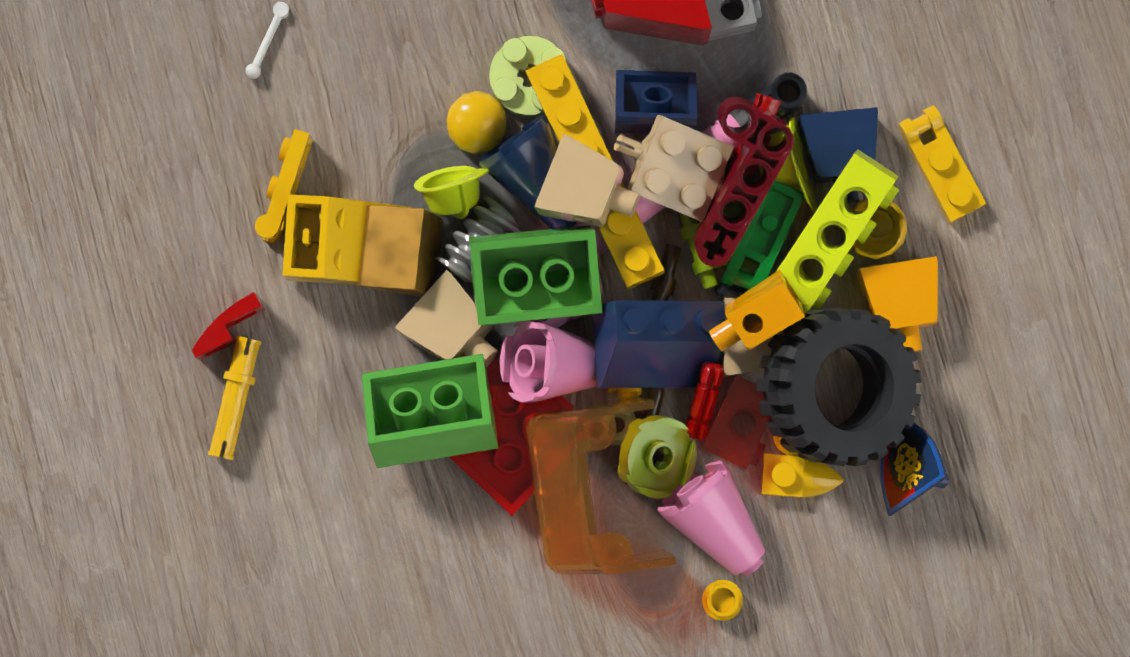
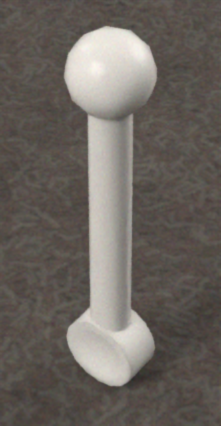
[245,2,289,79]

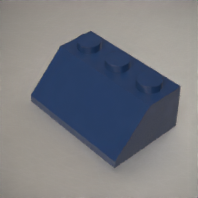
[593,300,725,389]

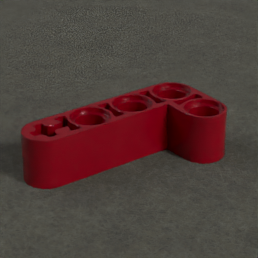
[694,97,794,267]

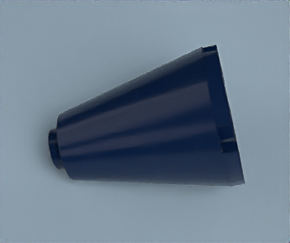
[479,115,577,229]

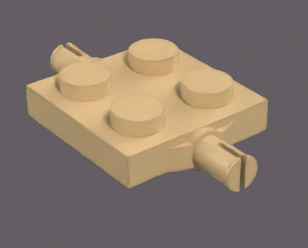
[614,115,739,222]

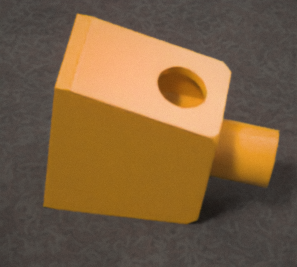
[856,256,938,352]
[709,270,805,352]

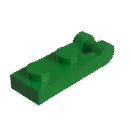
[720,180,804,291]

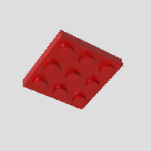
[449,348,596,516]

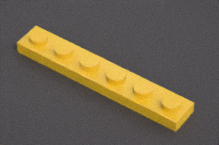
[525,54,664,290]

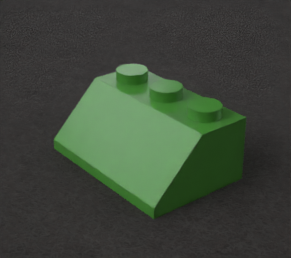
[468,225,602,326]
[362,354,498,468]

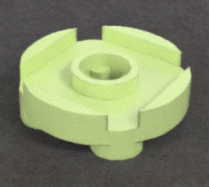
[489,36,567,118]

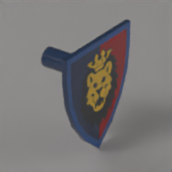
[880,422,949,516]

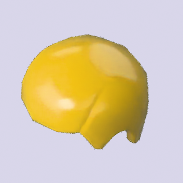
[446,90,507,154]
[852,198,907,259]

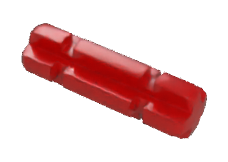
[685,362,725,440]

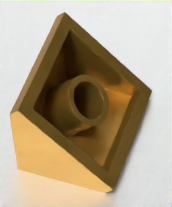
[358,205,443,297]

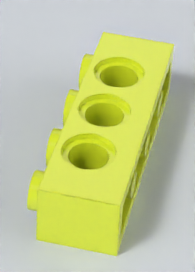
[776,150,900,313]

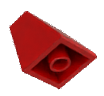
[590,0,712,45]

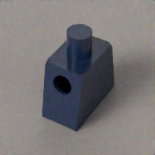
[797,107,878,203]

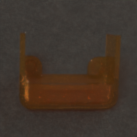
[526,397,676,575]

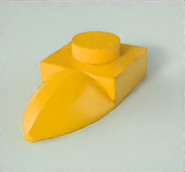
[761,453,843,498]

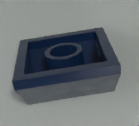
[614,70,698,134]

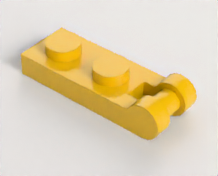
[897,105,987,224]
[255,129,313,243]

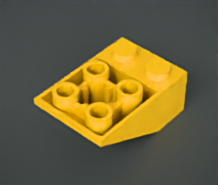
[282,194,413,285]

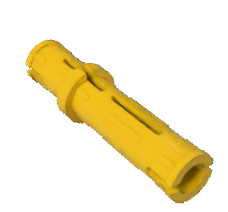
[208,336,262,460]

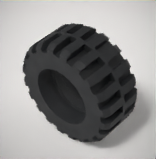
[757,308,922,467]

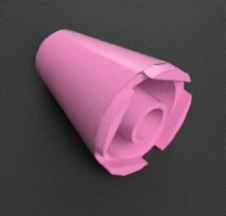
[500,320,597,403]
[657,460,765,576]

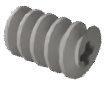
[434,195,521,284]

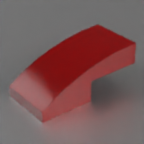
[192,292,265,361]

